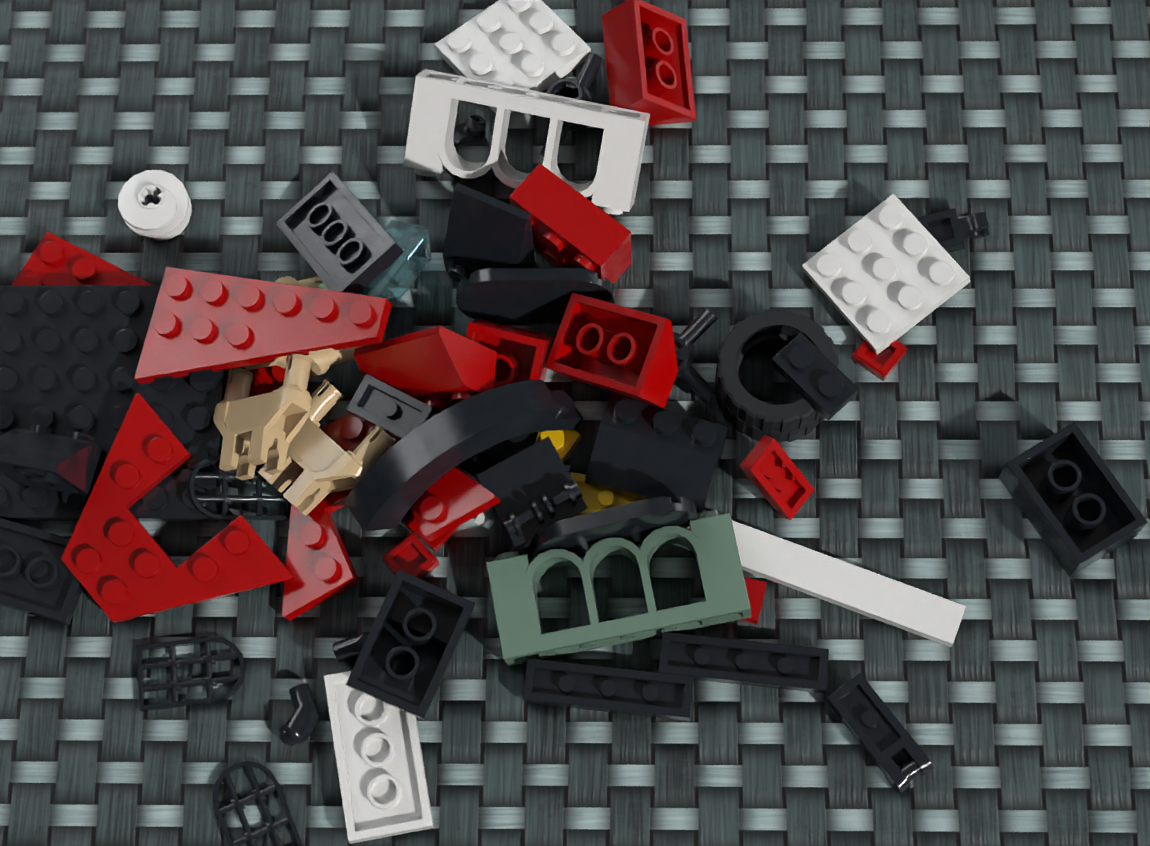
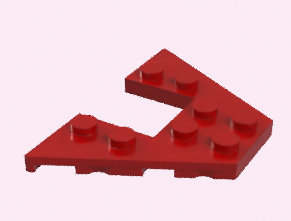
[61,393,295,623]
[282,412,501,621]

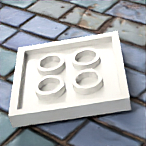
[435,0,591,114]
[802,193,970,355]

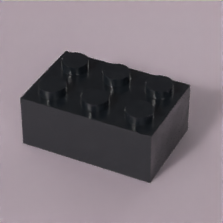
[999,422,1148,577]

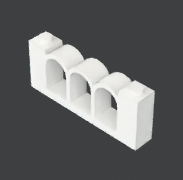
[403,69,650,215]

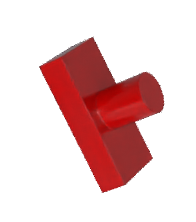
[739,435,815,520]

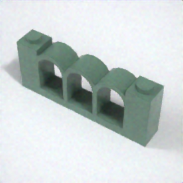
[486,510,751,667]

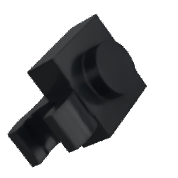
[917,208,989,253]

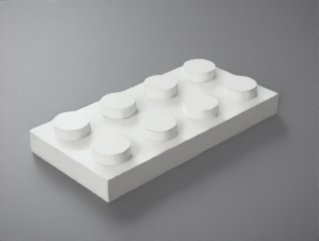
[324,671,434,844]

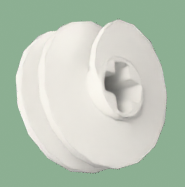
[118,170,192,241]

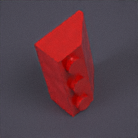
[601,0,696,125]
[545,292,678,409]
[354,326,497,414]

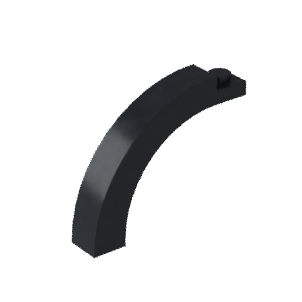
[345,379,583,531]

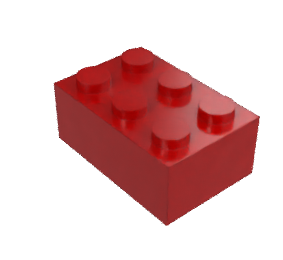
[509,163,631,284]

